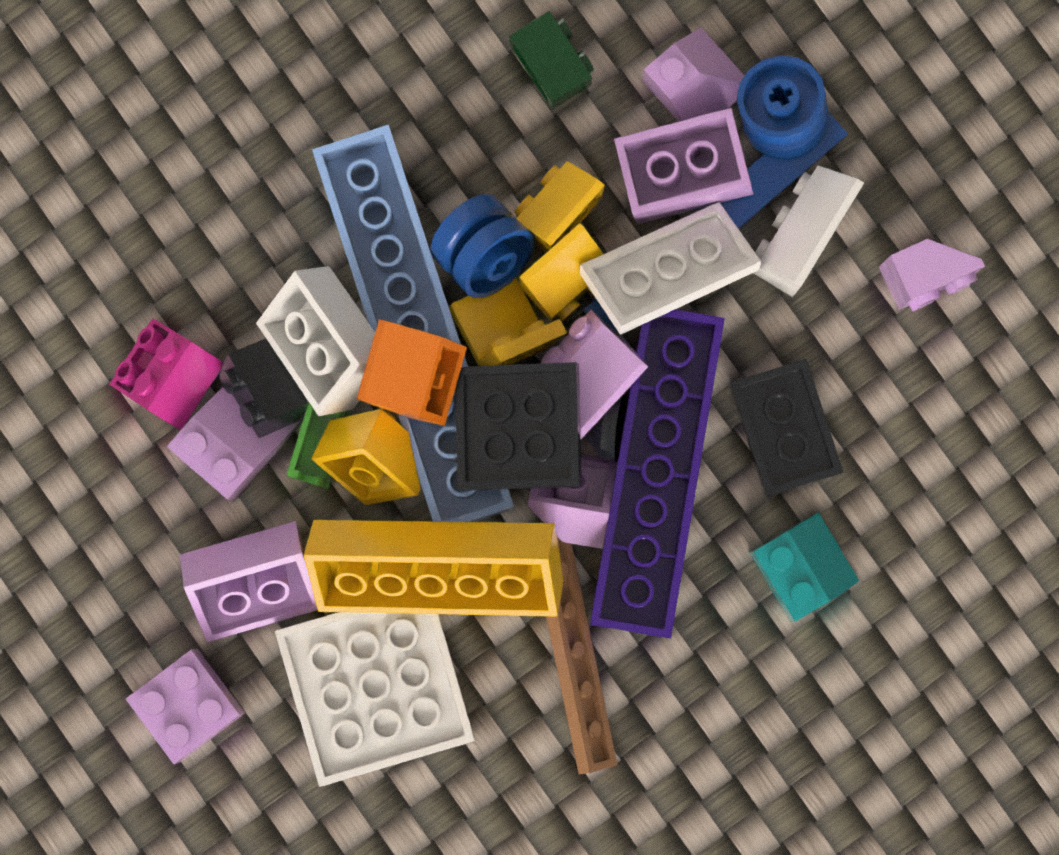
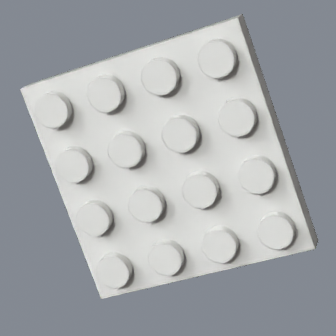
[275,612,475,787]

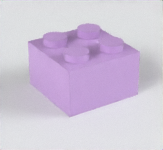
[126,649,245,764]

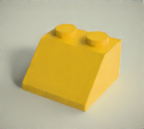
[514,161,605,253]
[519,223,603,322]
[311,408,421,505]

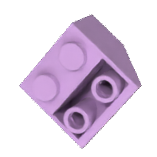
[879,239,985,312]

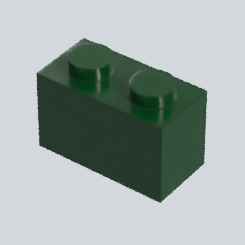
[509,11,594,110]

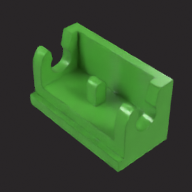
[286,403,352,489]

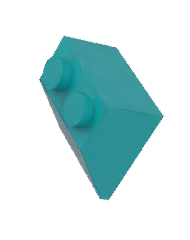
[750,512,859,622]

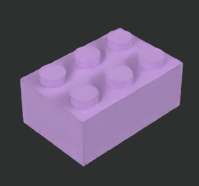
[614,108,753,224]

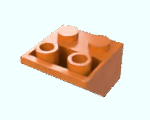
[357,319,467,426]

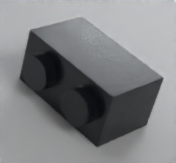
[219,338,309,438]

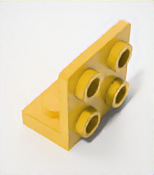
[449,278,567,366]

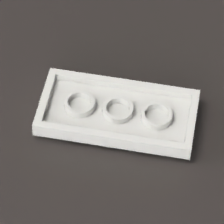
[580,202,761,335]

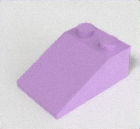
[167,387,307,502]

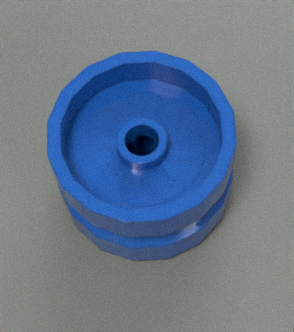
[737,56,829,159]
[430,194,535,298]

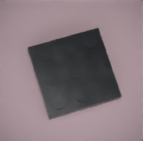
[456,362,582,491]

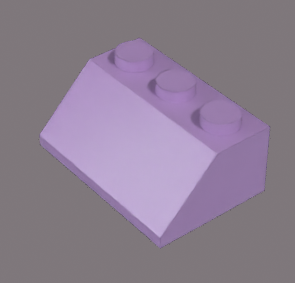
[541,310,648,439]
[180,521,318,642]

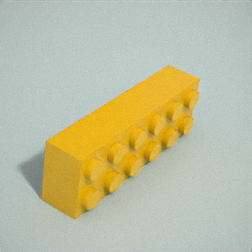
[304,520,564,616]

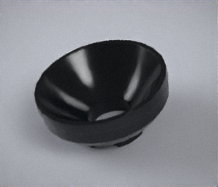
[585,391,626,462]

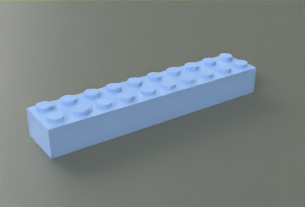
[312,124,514,522]

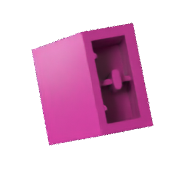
[109,318,223,431]

